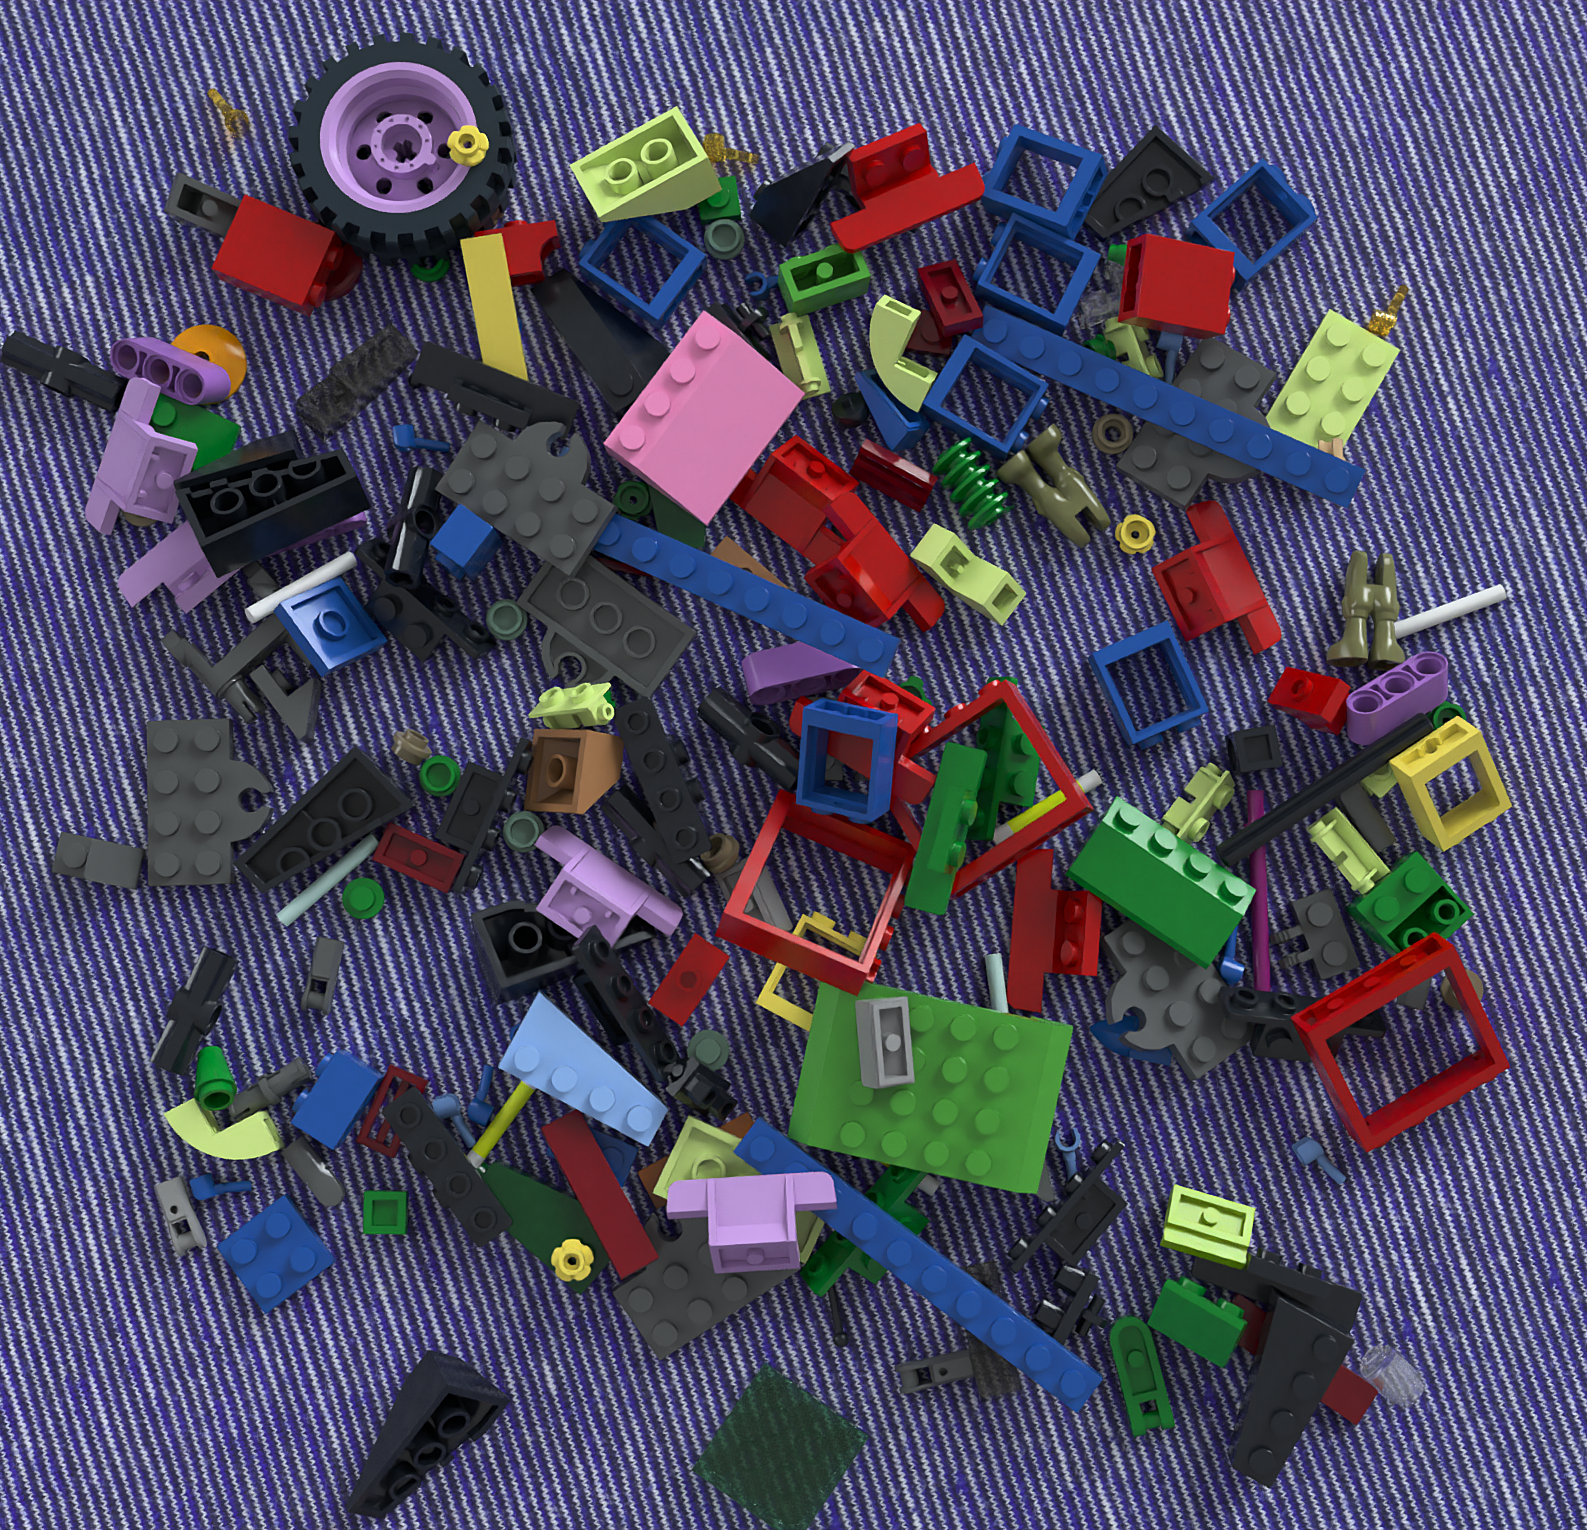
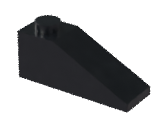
[749,141,856,248]
[173,429,305,493]

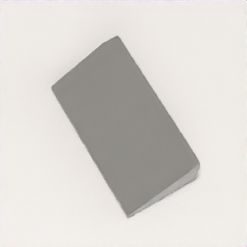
[714,858,793,932]
[855,996,915,1089]

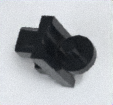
[706,301,773,362]
[665,1056,738,1121]
[1032,1263,1108,1345]

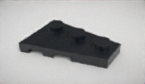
[1082,125,1215,243]

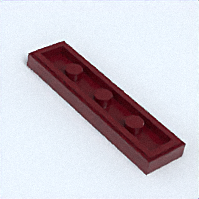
[540,1109,659,1280]
[1230,1293,1380,1426]

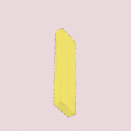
[460,233,529,381]

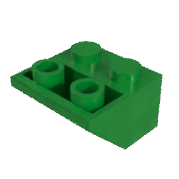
[1344,851,1474,956]
[1147,1276,1250,1368]

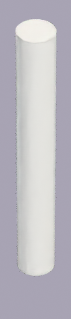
[245,551,357,623]
[1394,584,1506,640]

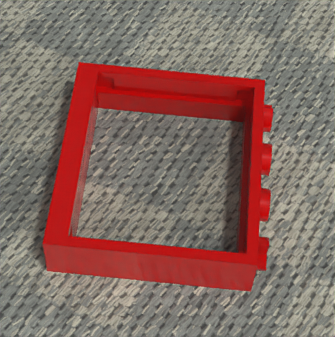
[890,679,1094,900]
[715,789,916,996]
[1290,932,1510,1153]

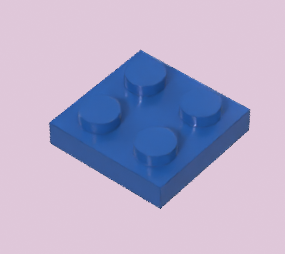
[273,576,388,677]
[216,1194,336,1314]

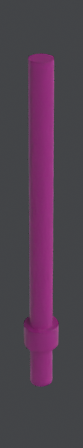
[1244,790,1271,1029]

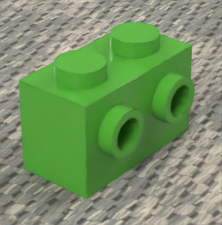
[777,243,871,317]

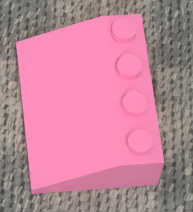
[603,310,805,526]

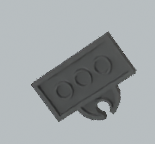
[1116,338,1276,512]
[435,420,619,578]
[516,554,698,698]
[147,718,274,887]
[1099,918,1256,1081]
[612,1204,800,1360]

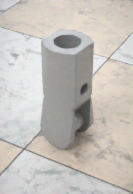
[153,1176,207,1257]

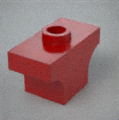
[474,220,561,287]
[1267,666,1351,736]
[648,933,730,1027]

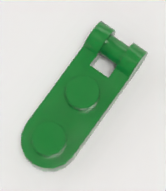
[1108,1315,1175,1438]

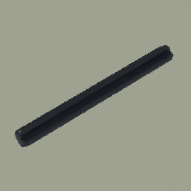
[1216,713,1434,867]

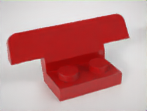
[830,123,985,254]
[729,435,859,565]
[804,492,945,633]
[1151,500,1282,655]
[789,670,937,805]
[1007,849,1102,1013]

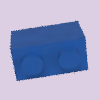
[430,503,503,581]
[290,1050,385,1150]

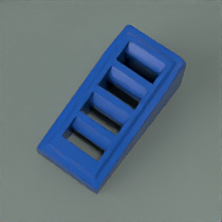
[854,368,931,452]

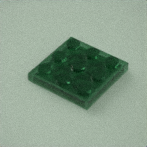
[692,1361,869,1530]

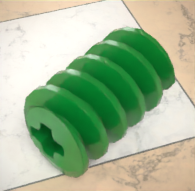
[932,436,1015,531]

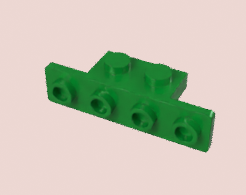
[965,676,1045,842]
[904,742,987,916]
[800,1164,930,1297]

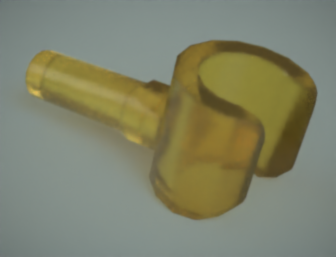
[207,88,251,137]
[702,133,759,165]
[1367,285,1409,336]

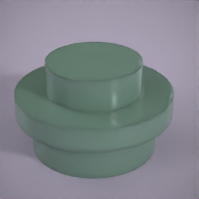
[704,219,745,260]
[486,599,528,641]
[503,811,545,853]
[687,1030,729,1071]

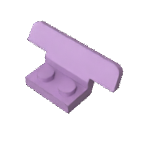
[85,377,198,535]
[118,520,242,614]
[534,826,683,948]
[667,1172,837,1273]

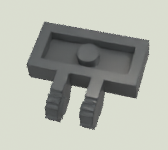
[1269,888,1360,980]

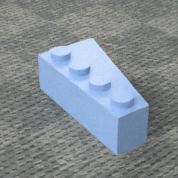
[498,989,668,1147]

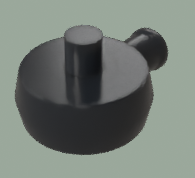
[831,390,870,429]

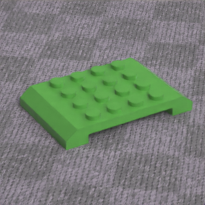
[787,981,1073,1194]

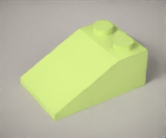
[569,106,722,222]

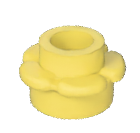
[447,125,489,167]
[1115,514,1155,555]
[551,1239,594,1282]

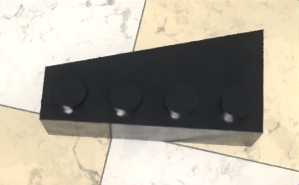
[175,448,371,578]
[233,746,417,894]
[1227,1286,1355,1489]

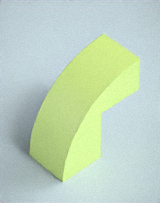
[869,295,939,413]
[909,523,1027,626]
[164,1098,285,1160]

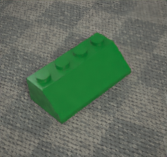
[1065,796,1256,970]

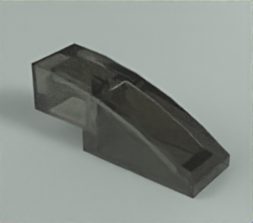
[296,323,419,443]
[960,1261,1022,1403]

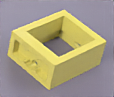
[1389,716,1512,852]
[756,911,877,1032]

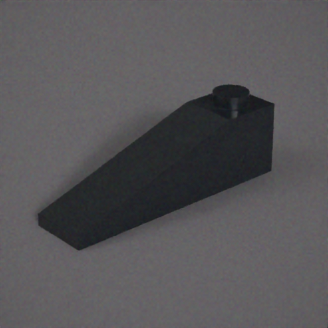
[530,268,670,423]
[470,900,657,1005]
[346,1350,510,1519]

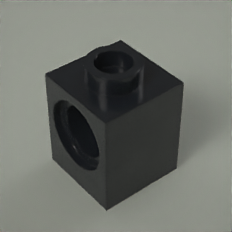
[1225,724,1283,777]

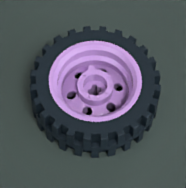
[288,32,518,268]

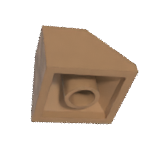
[524,729,624,814]

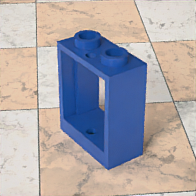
[981,124,1108,241]
[1185,158,1318,292]
[972,212,1101,337]
[578,215,708,331]
[920,334,1050,462]
[1087,620,1209,750]
[796,698,898,824]

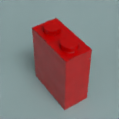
[211,194,344,317]
[1118,233,1235,340]

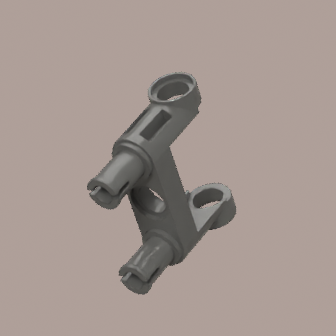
[161,561,314,724]

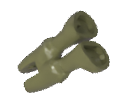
[995,424,1111,548]
[1326,550,1405,671]

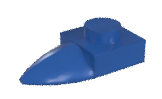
[1089,1016,1172,1066]

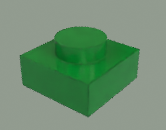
[698,176,741,225]
[363,1190,409,1234]

